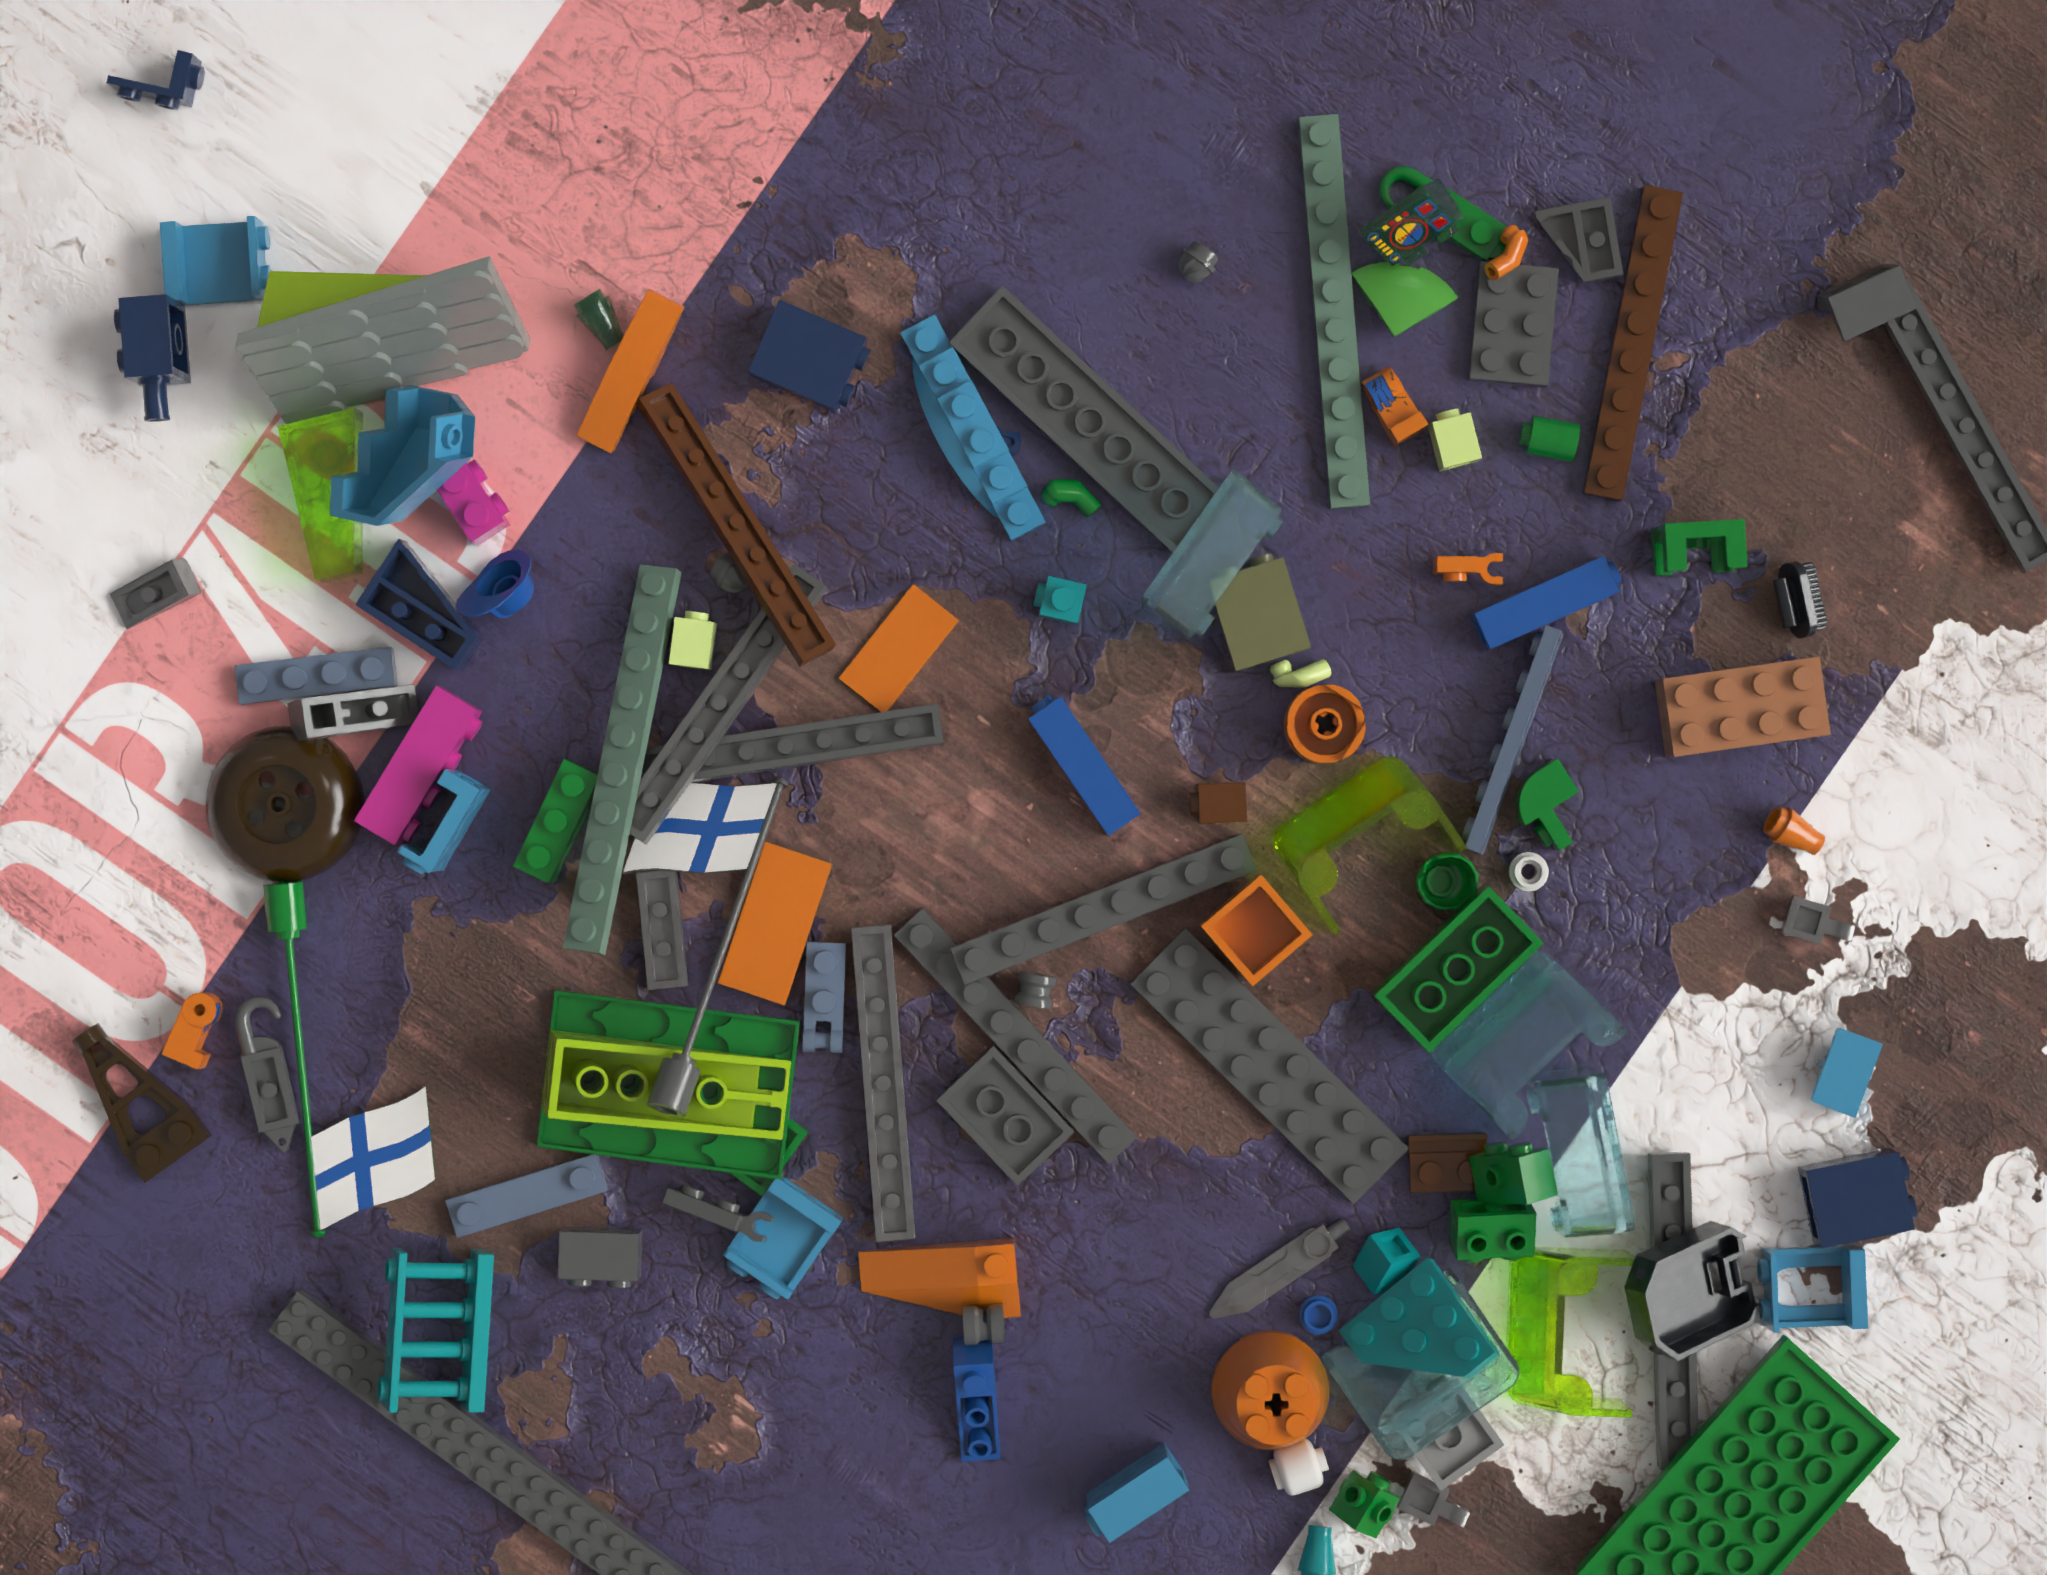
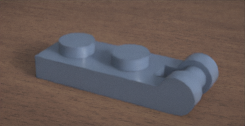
[803,941,847,1053]

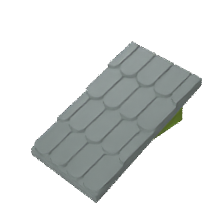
[235,256,530,426]

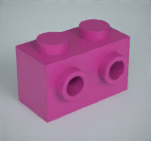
[437,459,511,546]

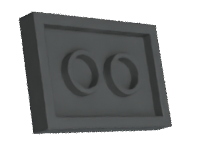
[1468,261,1559,387]
[936,1045,1075,1186]

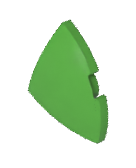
[1351,261,1458,338]

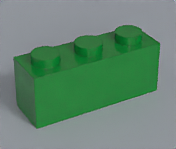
[513,759,598,883]

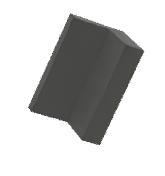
[1816,263,1917,341]

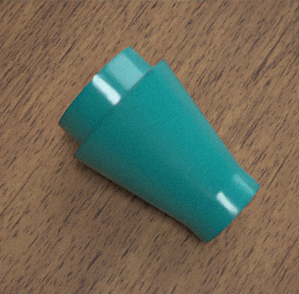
[1297,1525,1336,1575]

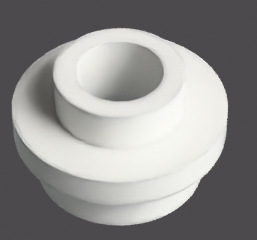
[1509,852,1549,891]

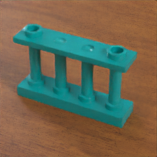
[377,1248,494,1413]

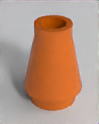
[1763,806,1825,855]

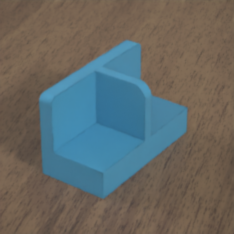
[1810,1028,1883,1118]

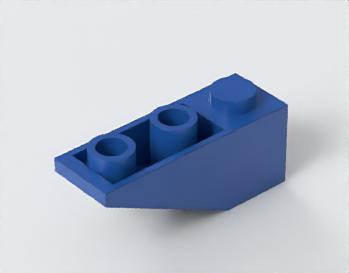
[953,1337,1001,1462]

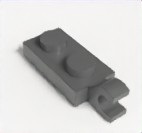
[663,1184,774,1242]

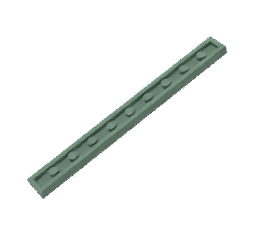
[1298,114,1370,509]
[563,564,682,956]

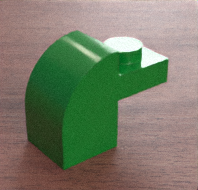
[1514,759,1579,851]

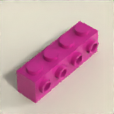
[354,685,483,846]

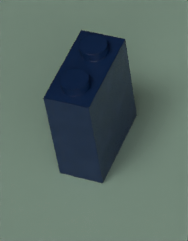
[748,299,871,414]
[1798,1148,1918,1248]

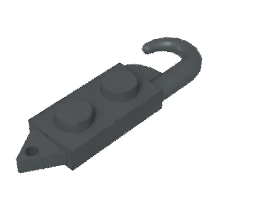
[235,997,300,1153]

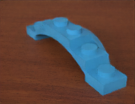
[900,314,1046,541]

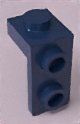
[106,50,205,110]

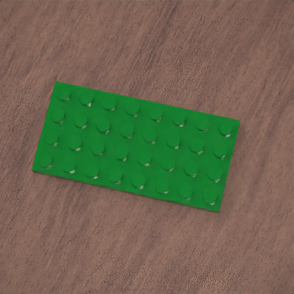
[1574,1334,1900,1575]

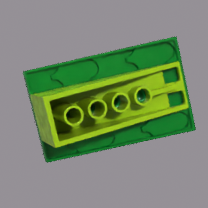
[536,990,800,1180]

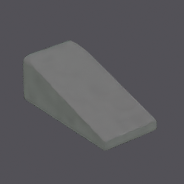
[110,558,202,629]

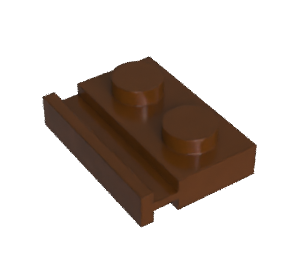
[1407,1132,1488,1193]

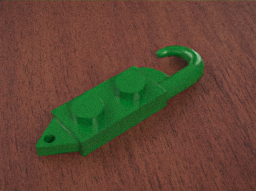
[1379,166,1507,261]

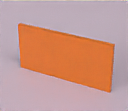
[839,584,959,712]

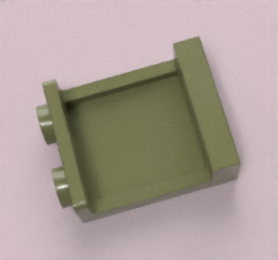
[1206,553,1311,672]

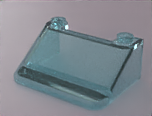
[1431,950,1628,1141]
[1321,1268,1519,1460]

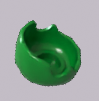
[1415,851,1479,910]

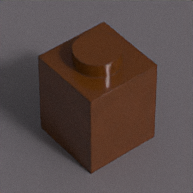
[1189,782,1247,824]

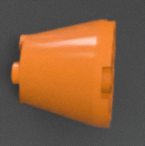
[1211,1330,1330,1450]

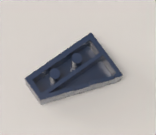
[355,538,484,671]

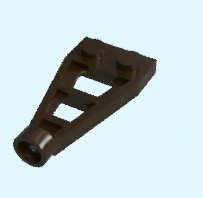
[72,1023,212,1183]

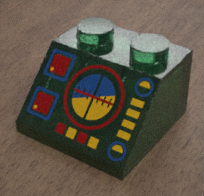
[1358,179,1466,266]

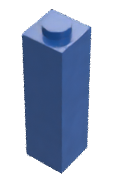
[1469,556,1621,651]
[1028,695,1141,836]

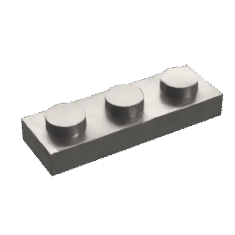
[636,870,688,990]

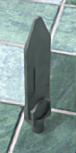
[1209,1218,1351,1319]

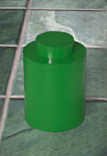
[1518,415,1580,463]

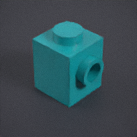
[1033,576,1087,625]

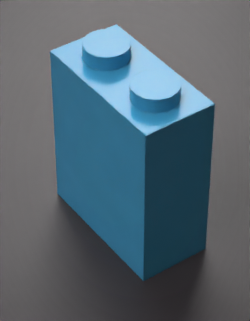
[1084,1442,1189,1543]

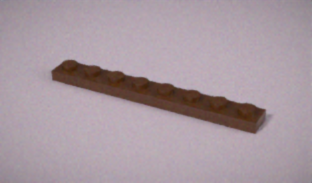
[1582,185,1683,502]
[636,382,836,667]

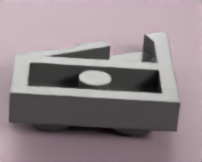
[1535,197,1623,284]

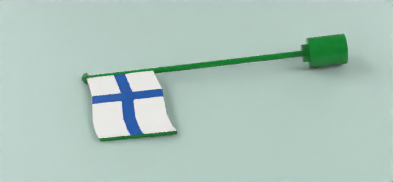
[263,881,435,1238]

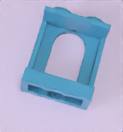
[1757,1245,1868,1333]

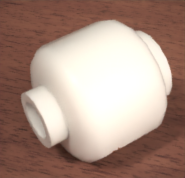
[1268,1439,1329,1496]

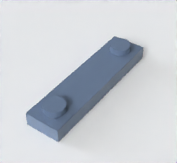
[445,1154,609,1238]

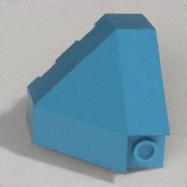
[330,385,475,526]

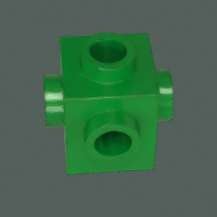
[1329,1470,1401,1539]

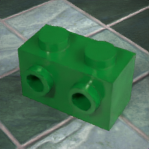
[1449,1199,1537,1263]

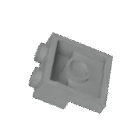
[1391,1376,1504,1491]

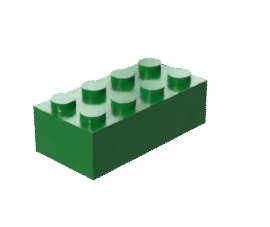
[1370,885,1544,1053]

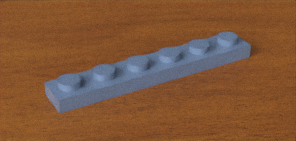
[1462,625,1563,855]

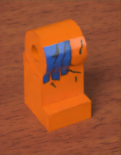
[1361,366,1429,447]
[161,992,223,1070]

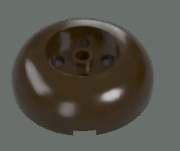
[205,726,364,882]

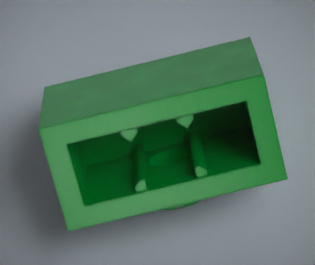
[1469,1141,1558,1205]

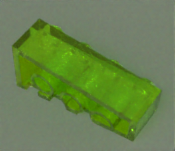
[277,408,363,583]

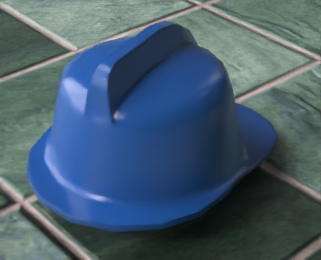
[455,549,534,618]

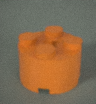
[1283,684,1366,764]

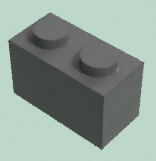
[558,1227,643,1288]

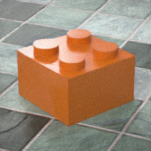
[1199,874,1313,986]

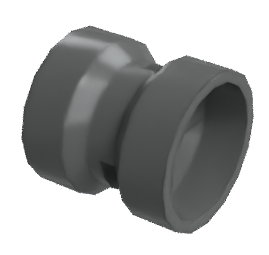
[963,1304,1005,1346]

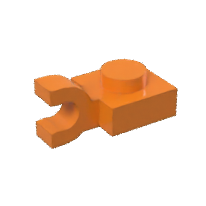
[1433,553,1503,586]

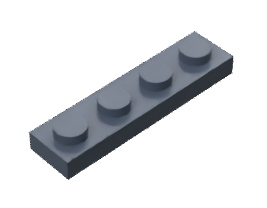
[235,647,398,705]

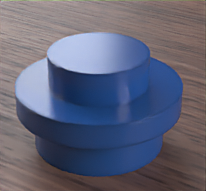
[1299,1295,1338,1335]

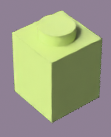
[1428,409,1482,472]
[669,611,717,670]

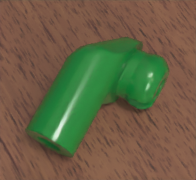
[1041,479,1101,518]

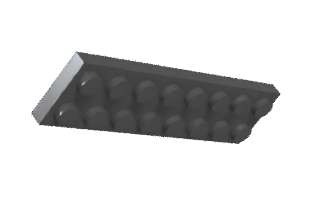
[949,285,1232,559]
[1130,928,1409,1204]

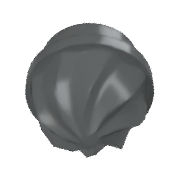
[1178,241,1219,282]
[710,553,748,593]

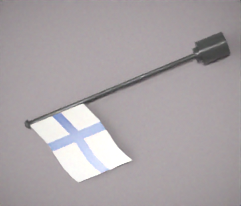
[623,777,788,1118]

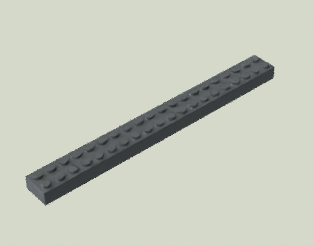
[268,1288,693,1575]

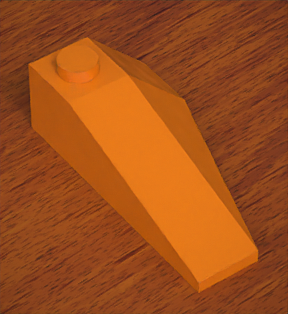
[858,1238,1021,1318]

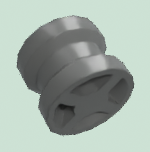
[1014,971,1057,1009]

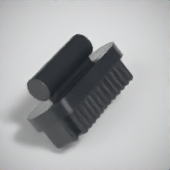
[1773,561,1828,638]

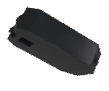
[1624,1221,1762,1361]

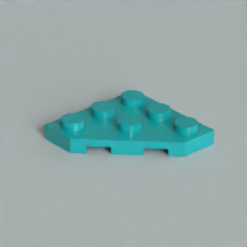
[1339,1258,1500,1378]

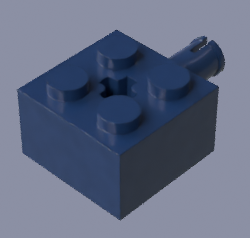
[114,294,191,422]

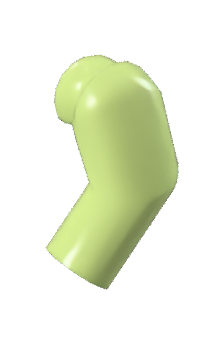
[1270,659,1331,688]

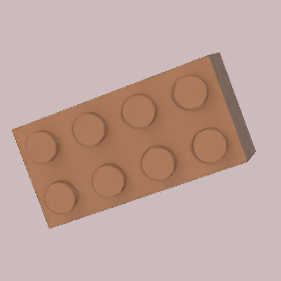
[1654,656,1831,758]

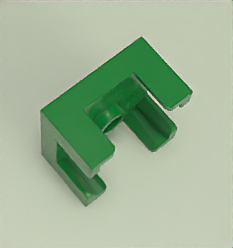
[1651,519,1747,576]

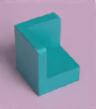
[1353,1228,1421,1295]

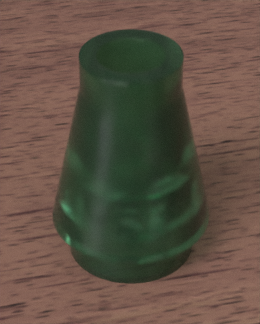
[573,289,624,350]

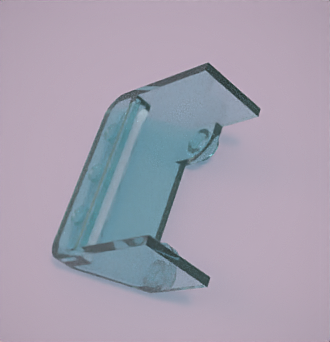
[1137,469,1284,641]
[1525,1065,1635,1238]

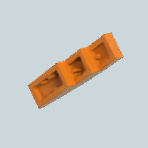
[576,289,685,453]

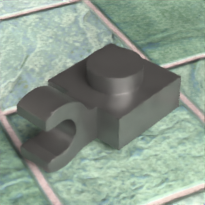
[1780,896,1855,945]
[1397,1471,1470,1527]

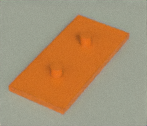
[718,841,832,1006]

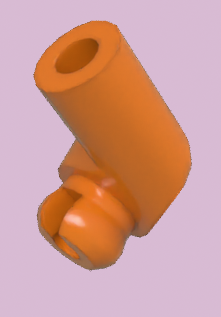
[1484,225,1528,281]

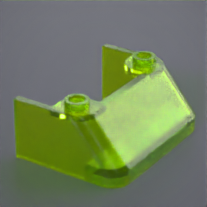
[1272,757,1467,936]
[1505,1247,1635,1418]

